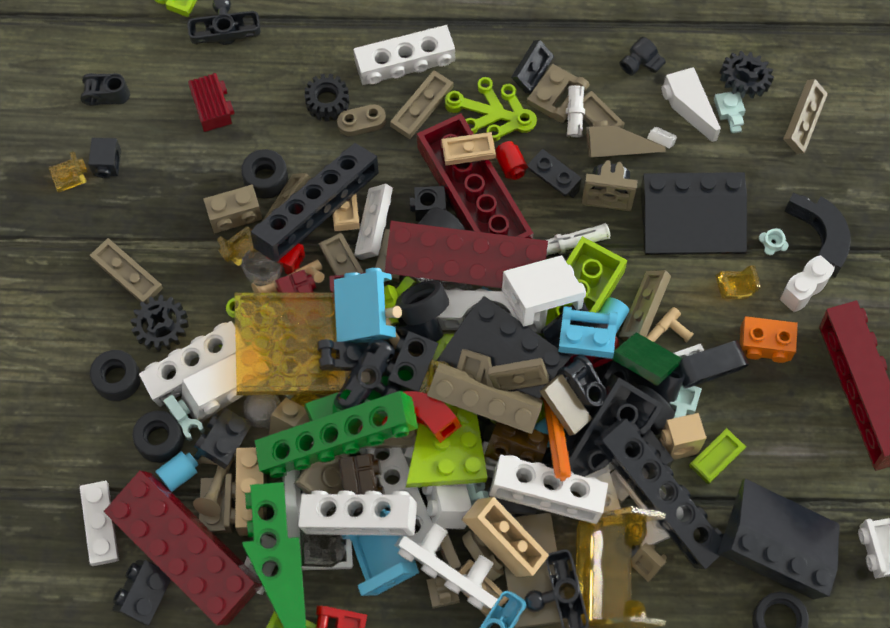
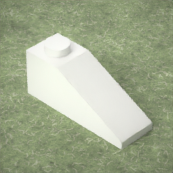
[662,67,721,142]

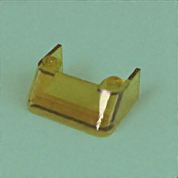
[576,506,665,628]

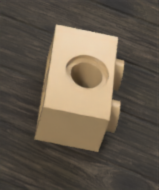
[658,413,706,460]

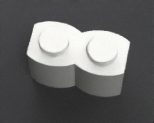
[780,255,834,312]

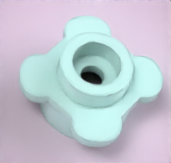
[759,228,789,255]

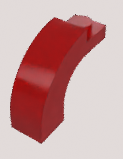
[360,391,462,443]

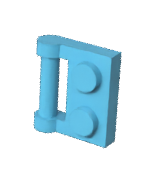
[558,306,618,359]

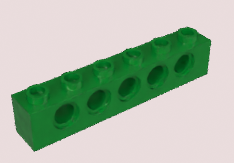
[255,391,418,478]

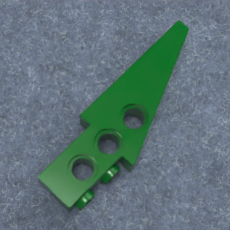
[243,482,306,628]

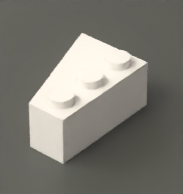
[181,344,270,422]

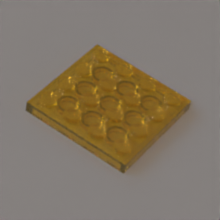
[234,293,346,395]

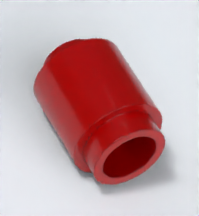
[495,141,528,180]

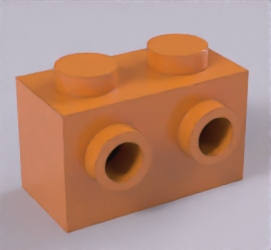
[739,316,798,363]

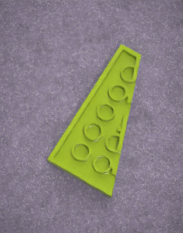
[405,334,488,488]

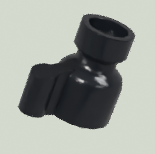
[619,37,666,76]

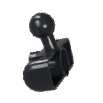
[188,0,261,45]
[334,339,401,411]
[524,549,589,628]

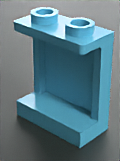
[334,268,396,343]
[341,509,419,596]

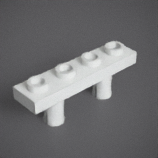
[394,523,497,610]

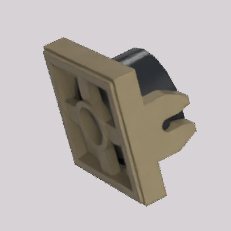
[581,160,638,211]

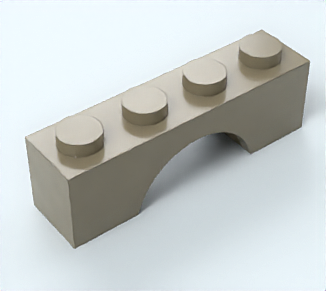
[427,363,543,434]

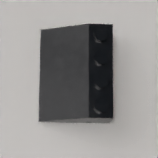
[640,172,747,255]
[434,296,570,400]
[717,478,840,600]

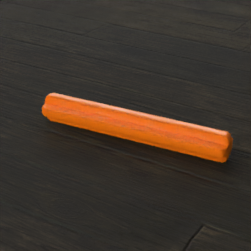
[543,399,571,481]

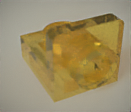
[49,151,88,193]

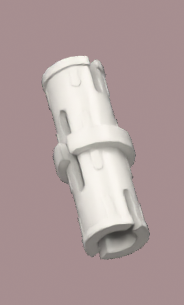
[566,86,585,137]

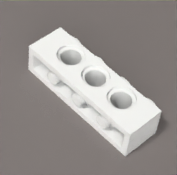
[354,25,455,85]
[139,321,248,407]
[489,455,608,524]
[298,491,417,536]

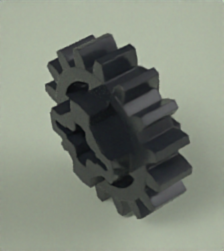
[719,51,774,99]
[131,295,189,352]

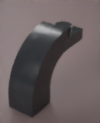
[784,193,850,278]

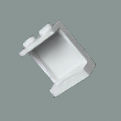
[502,255,586,327]
[858,518,890,578]

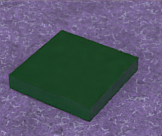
[612,332,682,385]

